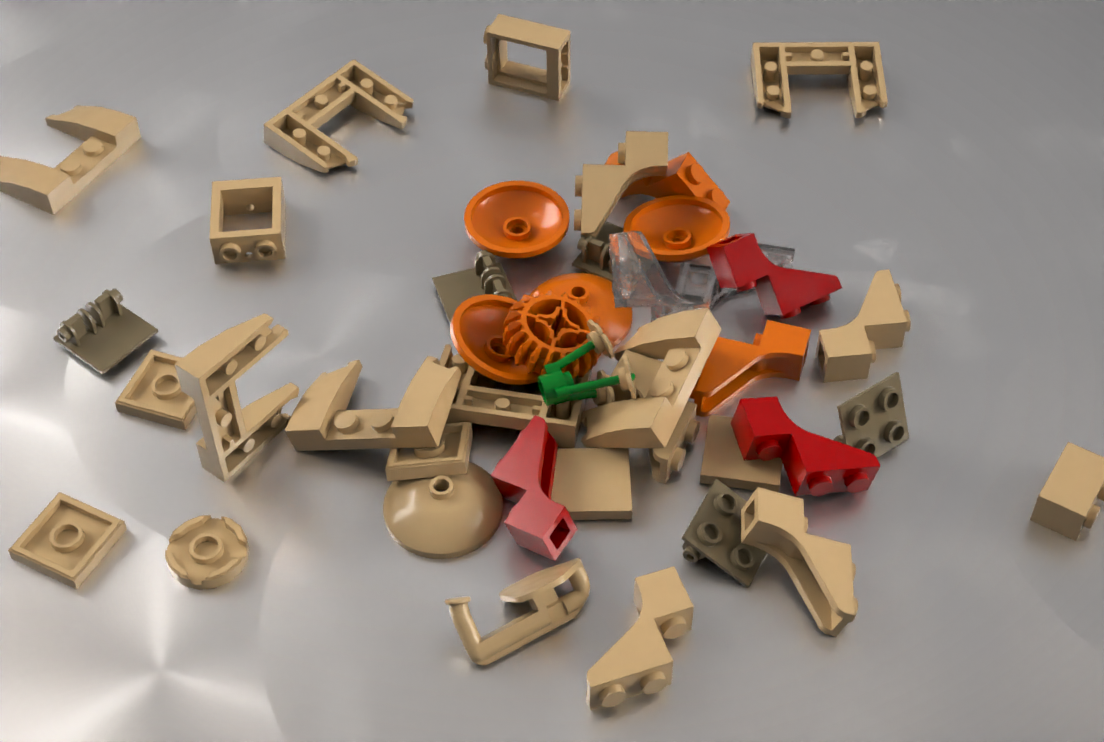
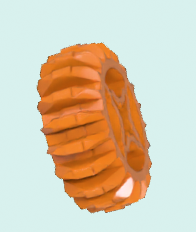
[503,289,604,379]

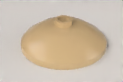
[383,462,503,559]

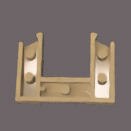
[750,42,888,119]
[264,59,414,173]
[0,106,141,215]
[581,308,722,448]
[175,313,299,482]
[439,344,592,449]
[284,356,462,451]

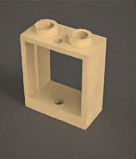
[483,14,570,101]
[209,177,286,264]

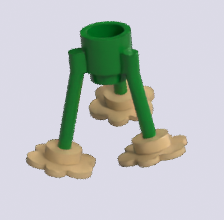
[537,319,636,407]

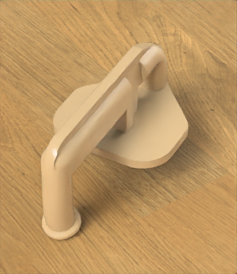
[445,558,590,665]

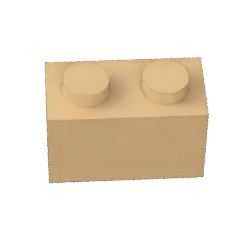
[1030,442,1104,541]

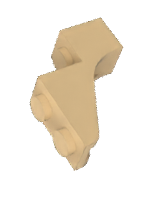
[574,131,668,239]
[815,269,911,383]
[611,349,700,484]
[741,487,858,637]
[586,566,694,710]

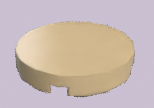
[165,515,249,590]

